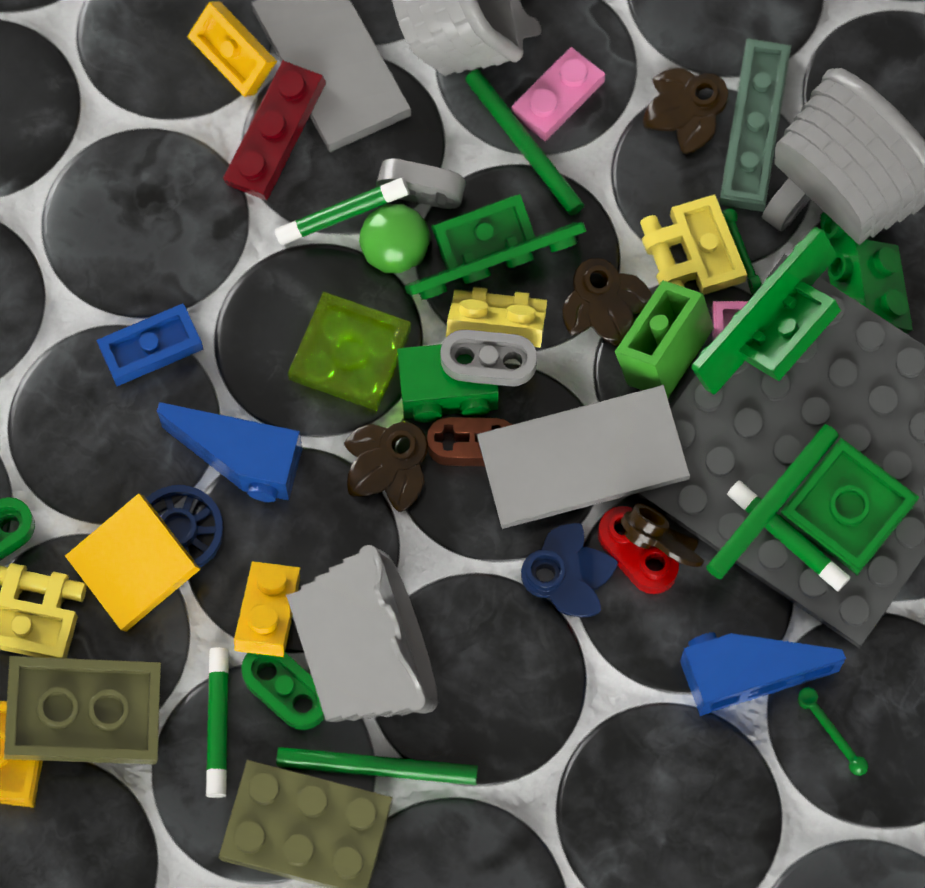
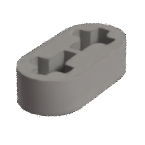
[376,159,466,209]
[762,178,810,232]

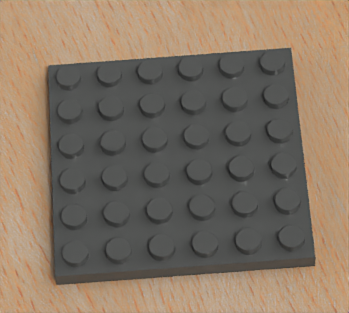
[635,254,925,649]

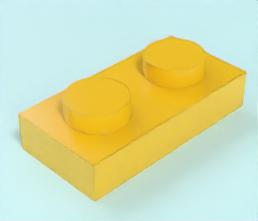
[187,1,277,96]
[234,561,300,657]

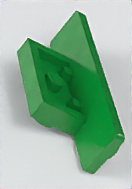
[404,194,586,300]
[820,212,913,334]
[692,227,841,395]

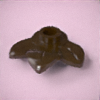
[643,68,729,154]
[562,258,652,347]
[344,422,428,512]
[621,503,704,567]

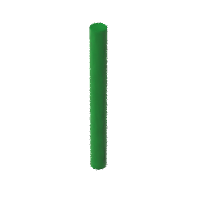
[465,69,584,216]
[706,424,839,579]
[277,747,478,785]

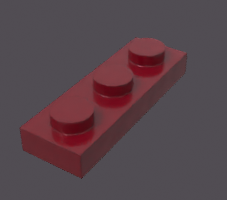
[223,60,326,201]

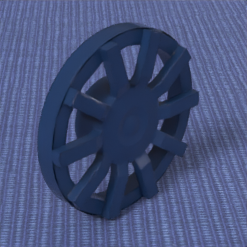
[146,485,224,568]

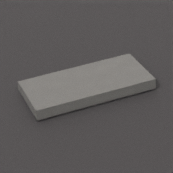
[251,0,411,152]
[477,385,690,529]

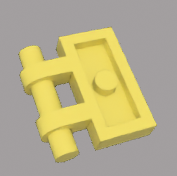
[640,194,747,295]
[446,287,547,348]
[0,563,87,659]

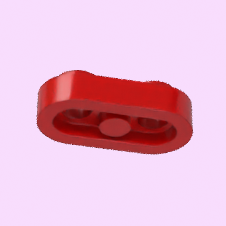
[598,506,679,594]

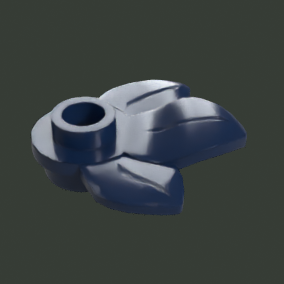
[521,523,618,618]

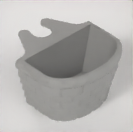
[392,0,541,76]
[774,68,925,245]
[286,545,438,722]

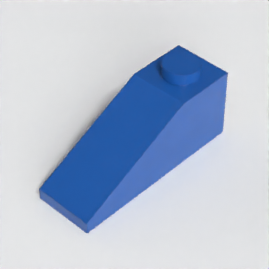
[157,402,303,502]
[680,632,846,716]

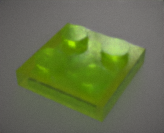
[288,292,411,411]

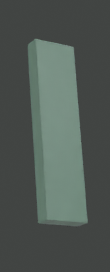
[719,38,791,212]

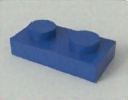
[96,303,204,386]

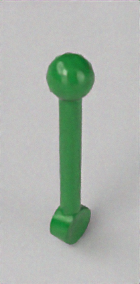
[722,208,762,295]
[797,687,868,776]

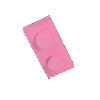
[511,47,605,142]

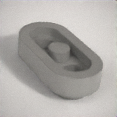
[440,330,537,386]

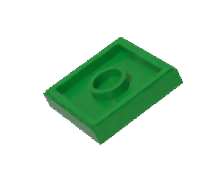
[780,438,920,576]

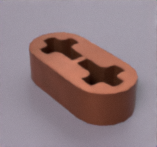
[427,417,512,466]

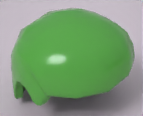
[359,204,431,273]

